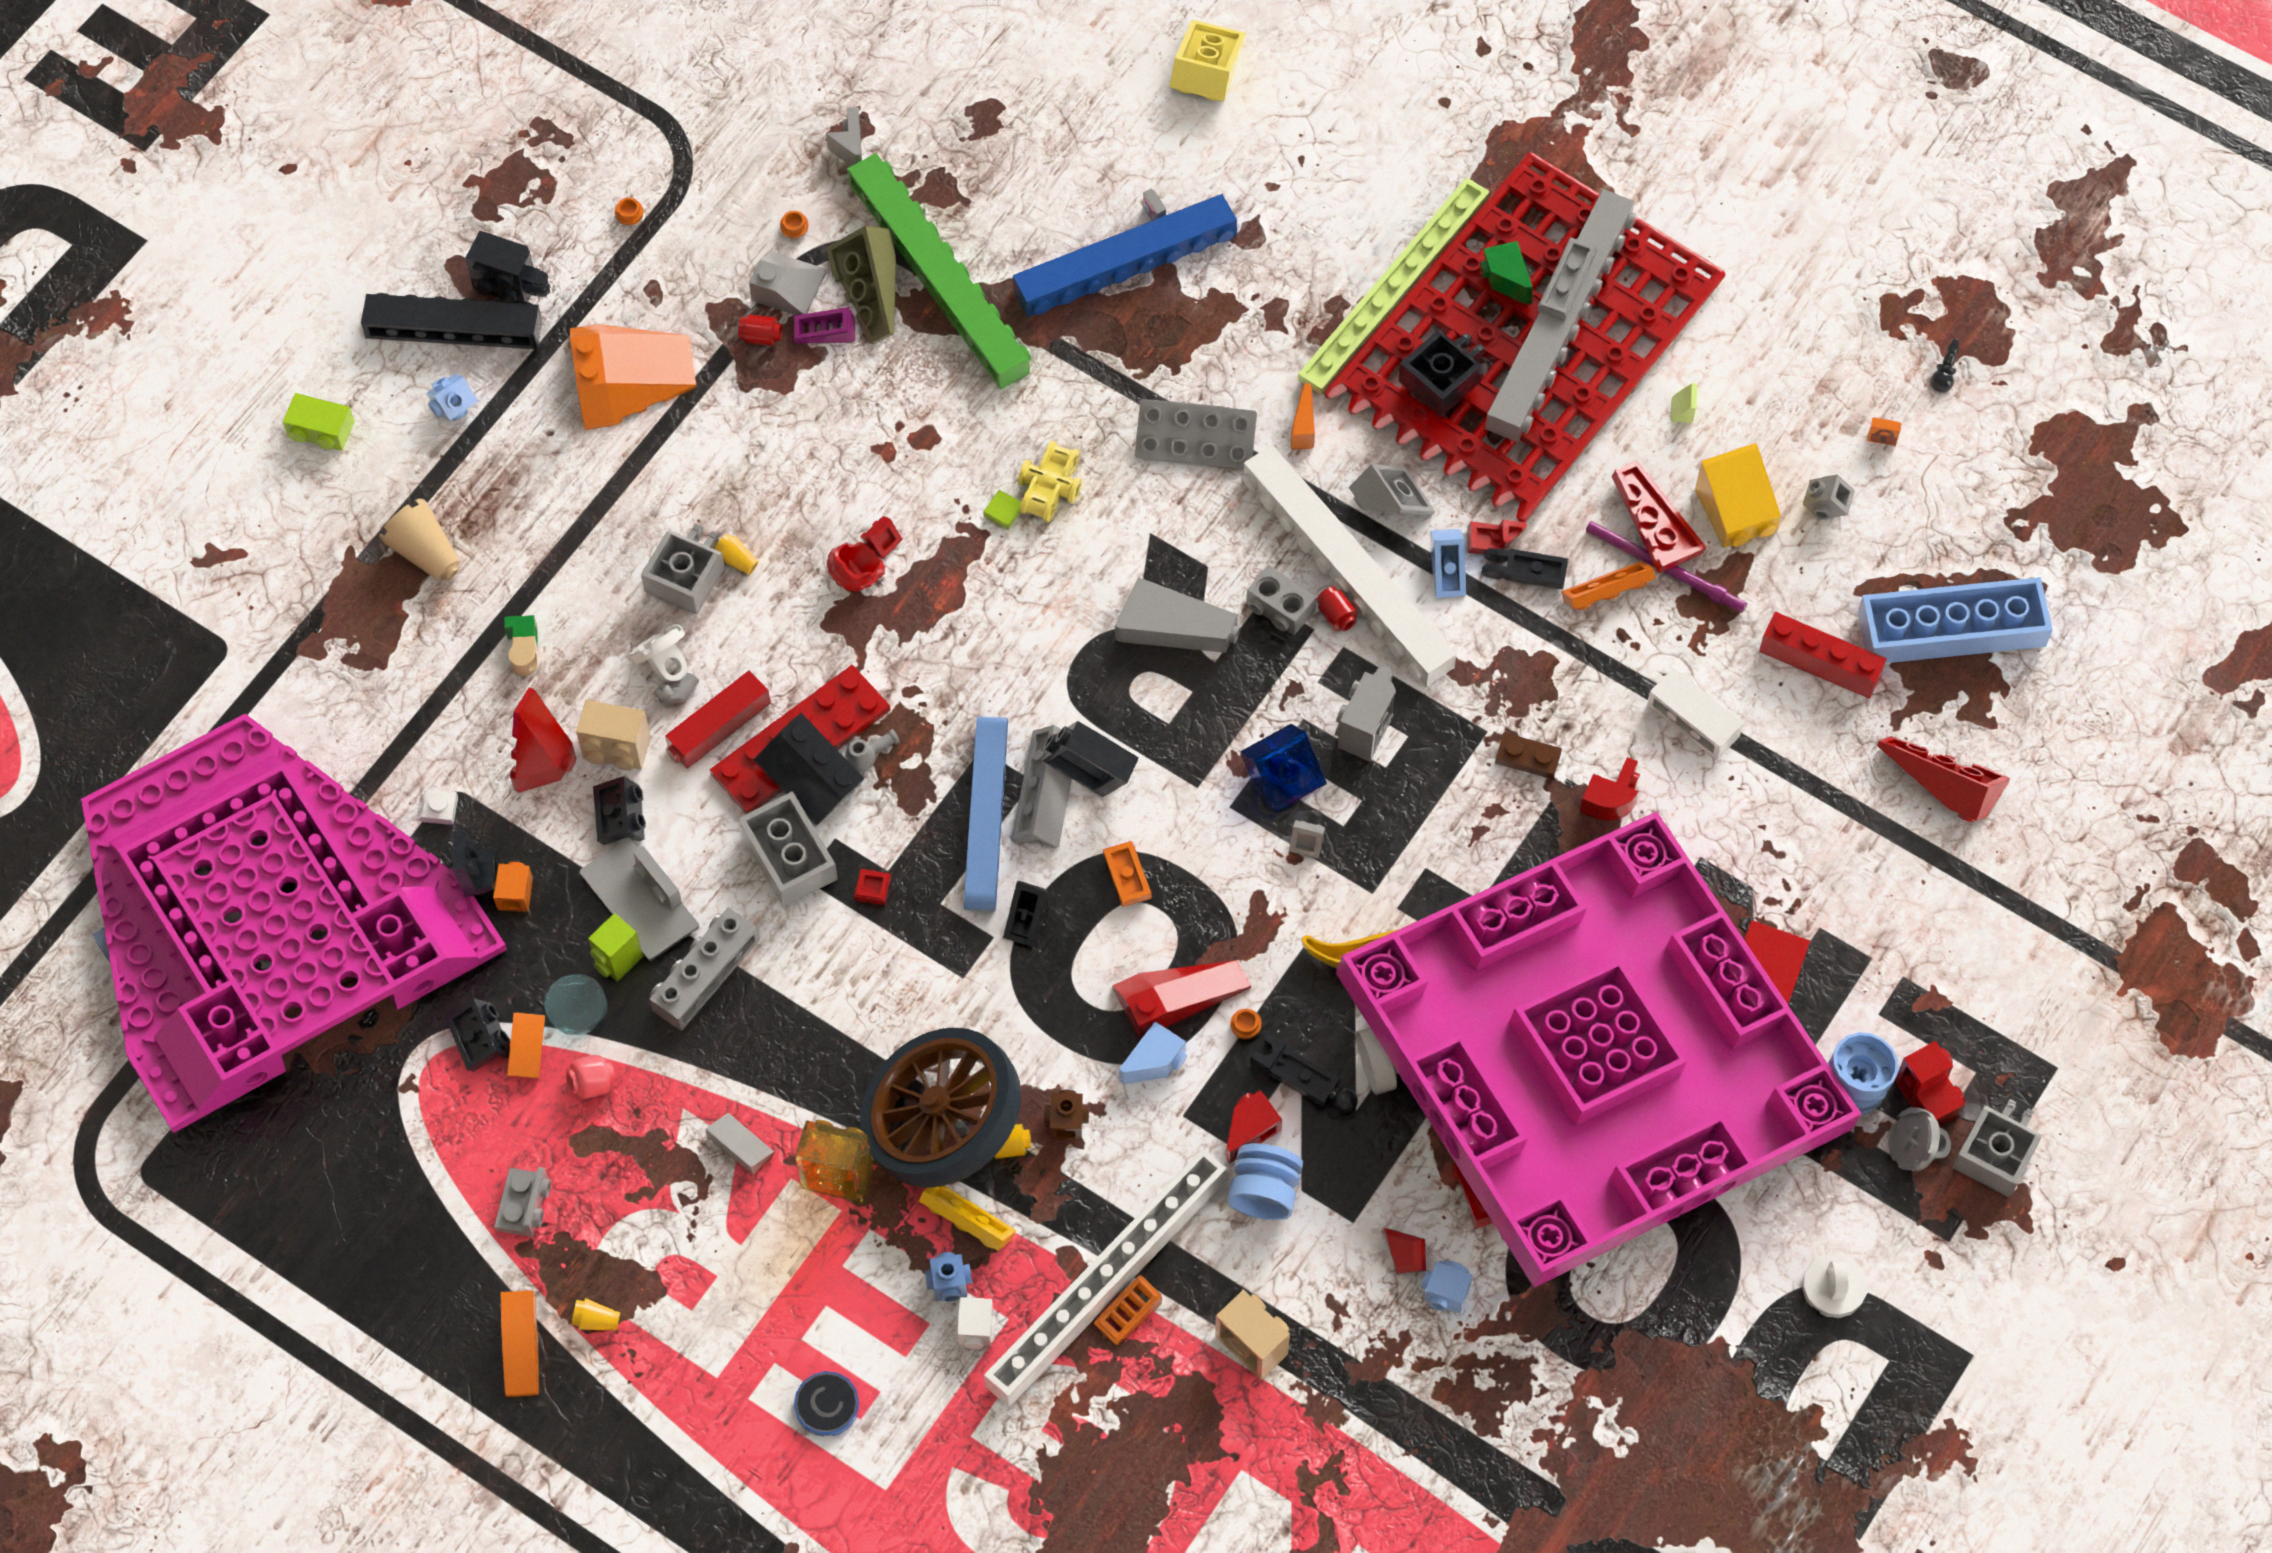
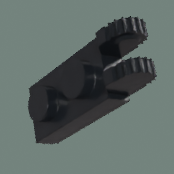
[1481,548,1569,590]

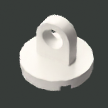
[629,624,687,682]
[1802,1253,1868,1318]

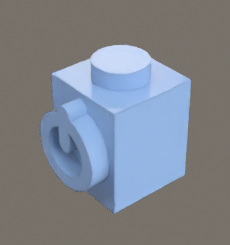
[1421,1260,1473,1314]

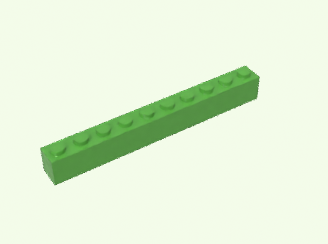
[847,153,1031,390]

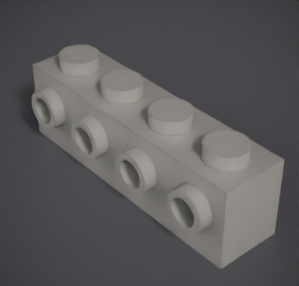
[649,907,760,1032]

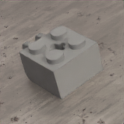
[641,524,725,614]
[1335,666,1396,762]
[1953,1099,2043,1198]

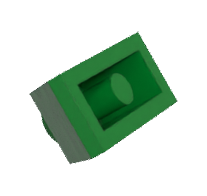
[1480,241,1533,305]

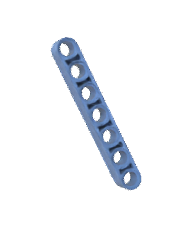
[964,716,1008,911]

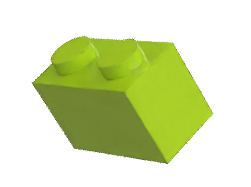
[283,393,355,451]
[588,913,643,982]

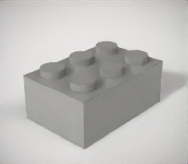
[738,791,838,907]

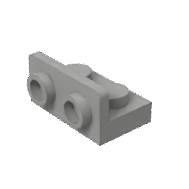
[494,1167,551,1237]

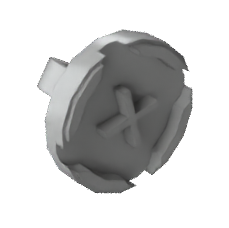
[1888,1107,1951,1171]

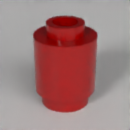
[738,314,782,346]
[1316,586,1358,631]

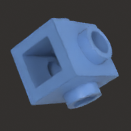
[925,1252,972,1302]

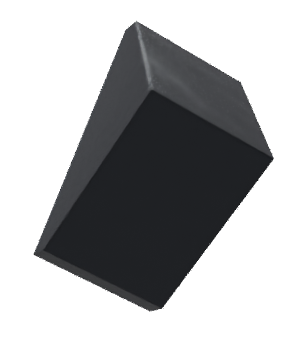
[1003,880,1048,947]

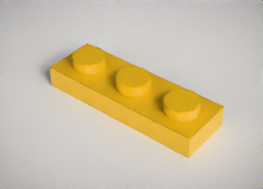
[919,1186,1016,1251]

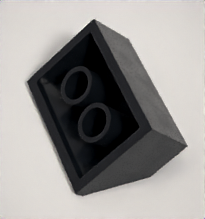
[753,713,865,826]

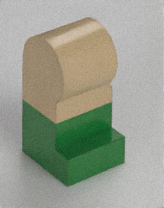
[504,615,538,677]

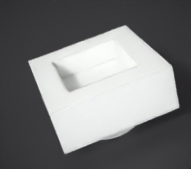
[421,790,458,825]

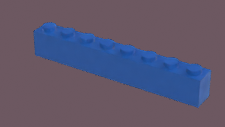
[1013,193,1237,317]

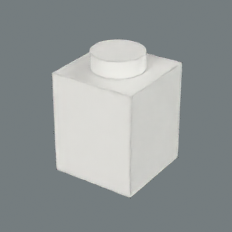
[957,1297,993,1350]

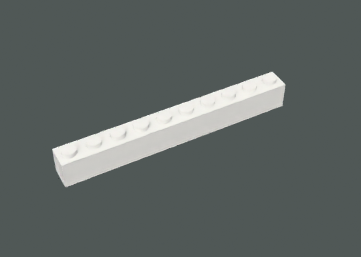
[1243,445,1457,687]
[984,1148,1227,1407]

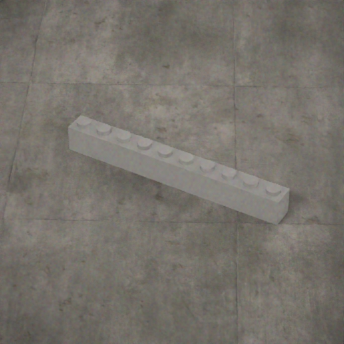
[1485,189,1637,442]

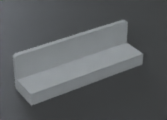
[1012,725,1072,848]

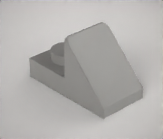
[826,107,862,166]

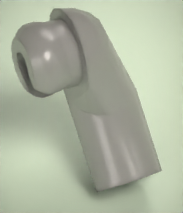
[655,673,699,706]

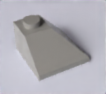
[749,252,827,315]
[1349,464,1435,515]

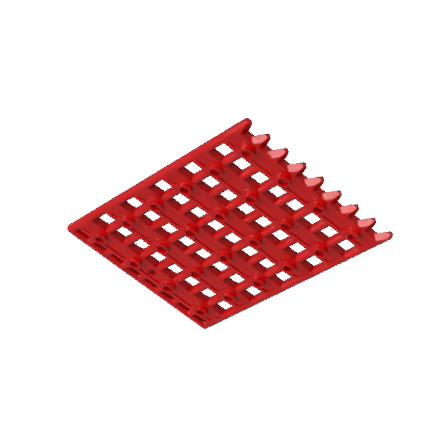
[1324,152,1726,522]

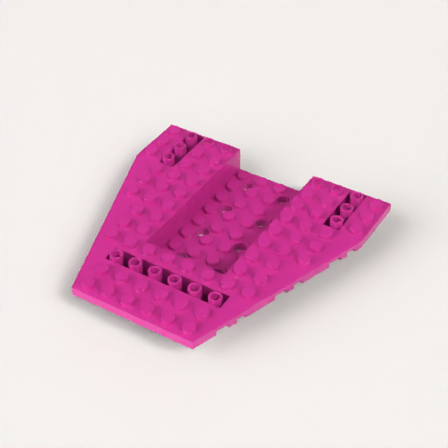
[81,714,507,1133]

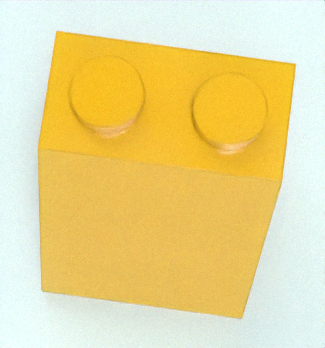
[1695,443,1781,548]

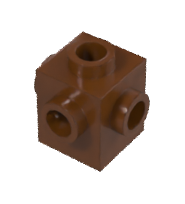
[1044,1089,1089,1141]

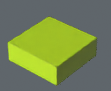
[983,490,1021,530]

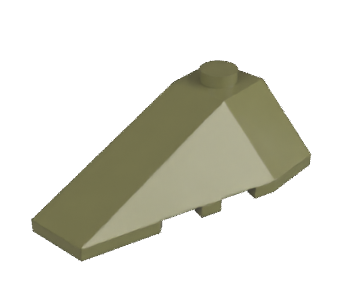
[826,225,896,344]

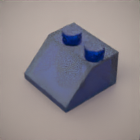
[1240,724,1327,812]

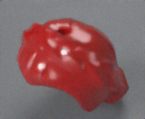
[826,542,885,592]

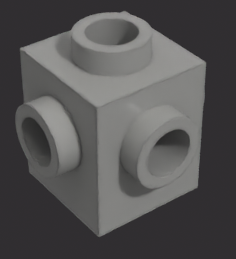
[1802,474,1855,520]

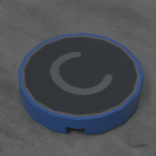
[794,1371,859,1437]

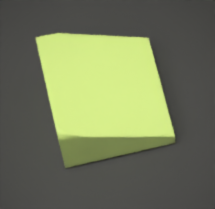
[1671,383,1698,423]

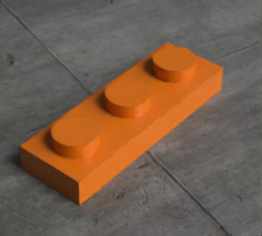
[1561,561,1656,610]

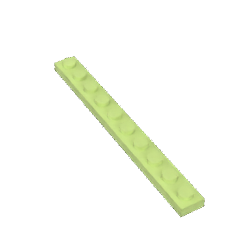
[1298,177,1490,395]

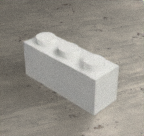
[1647,668,1743,760]

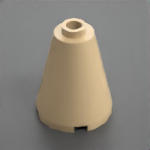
[379,499,460,581]

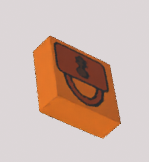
[1867,417,1902,446]

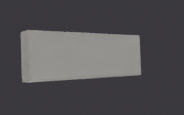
[1538,237,1597,321]

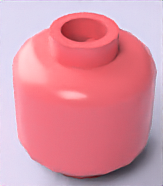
[565,1055,615,1099]

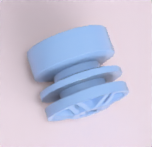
[1828,1032,1898,1115]
[1227,1143,1303,1220]

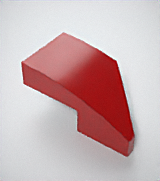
[1467,520,1527,554]

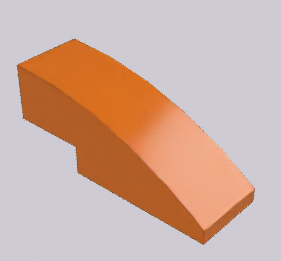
[501,1290,539,1397]

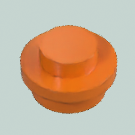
[615,197,644,225]
[780,211,809,239]
[1230,1009,1262,1039]

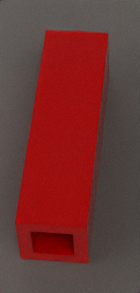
[665,670,771,769]

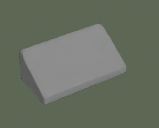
[705,1113,775,1175]

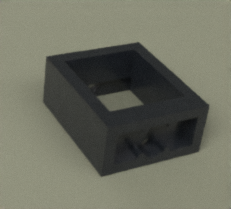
[1042,721,1139,797]

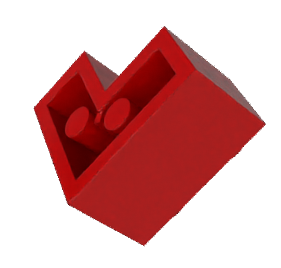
[1894,1041,1966,1127]

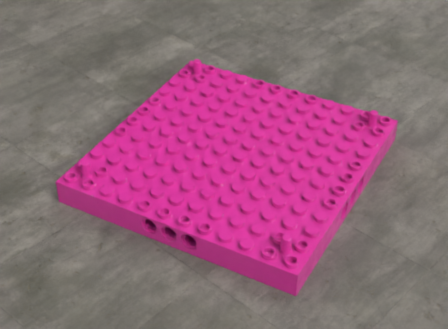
[1336,811,1862,1288]

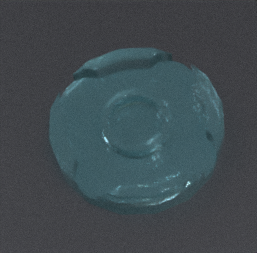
[544,974,607,1035]

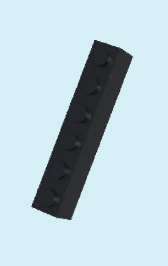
[361,293,542,350]

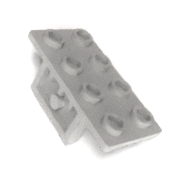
[1135,399,1257,469]
[579,838,699,961]

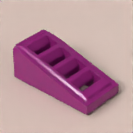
[793,307,856,344]

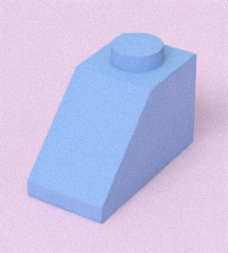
[1430,529,1466,598]
[1119,1022,1187,1084]

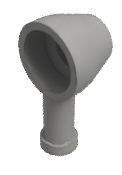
[845,729,900,772]

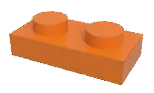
[1103,841,1152,908]

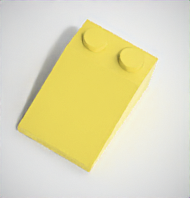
[1169,19,1246,101]

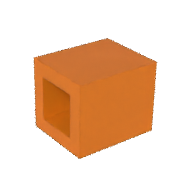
[493,862,533,912]

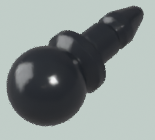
[1930,338,1959,393]

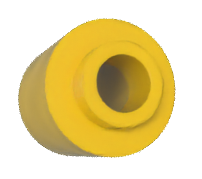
[995,1124,1031,1159]

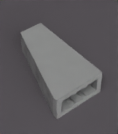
[1115,577,1241,653]

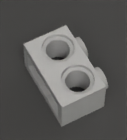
[1246,564,1316,636]

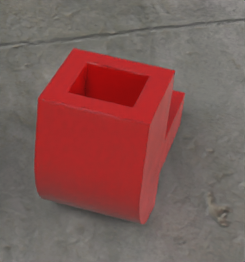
[1580,757,1641,821]

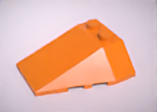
[570,324,697,430]

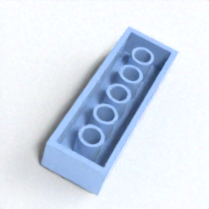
[1858,577,2053,663]

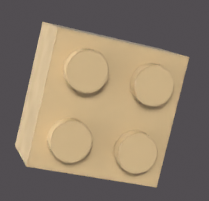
[576,700,651,770]
[1215,1289,1290,1380]

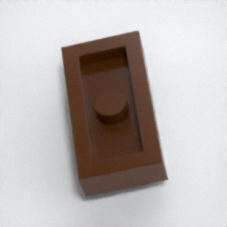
[1495,732,1562,780]

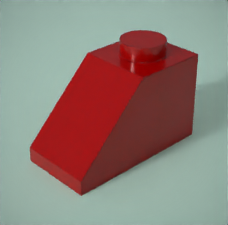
[1226,1090,1282,1164]

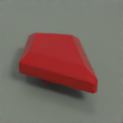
[1384,1228,1426,1274]

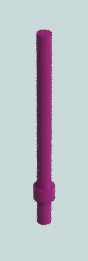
[1586,521,1748,613]

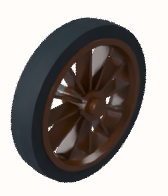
[860,1028,1021,1188]

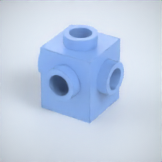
[426,374,478,421]

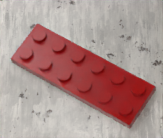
[710,664,891,814]

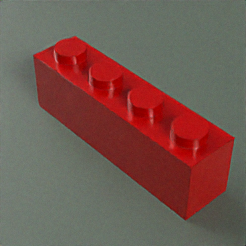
[1759,611,1887,699]

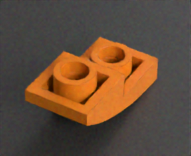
[507,1013,545,1078]

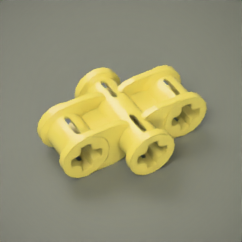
[1018,441,1082,523]

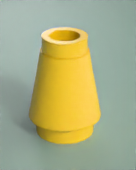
[714,533,759,575]
[571,1298,620,1331]

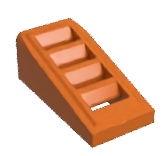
[1290,383,1315,450]
[1094,1275,1162,1346]

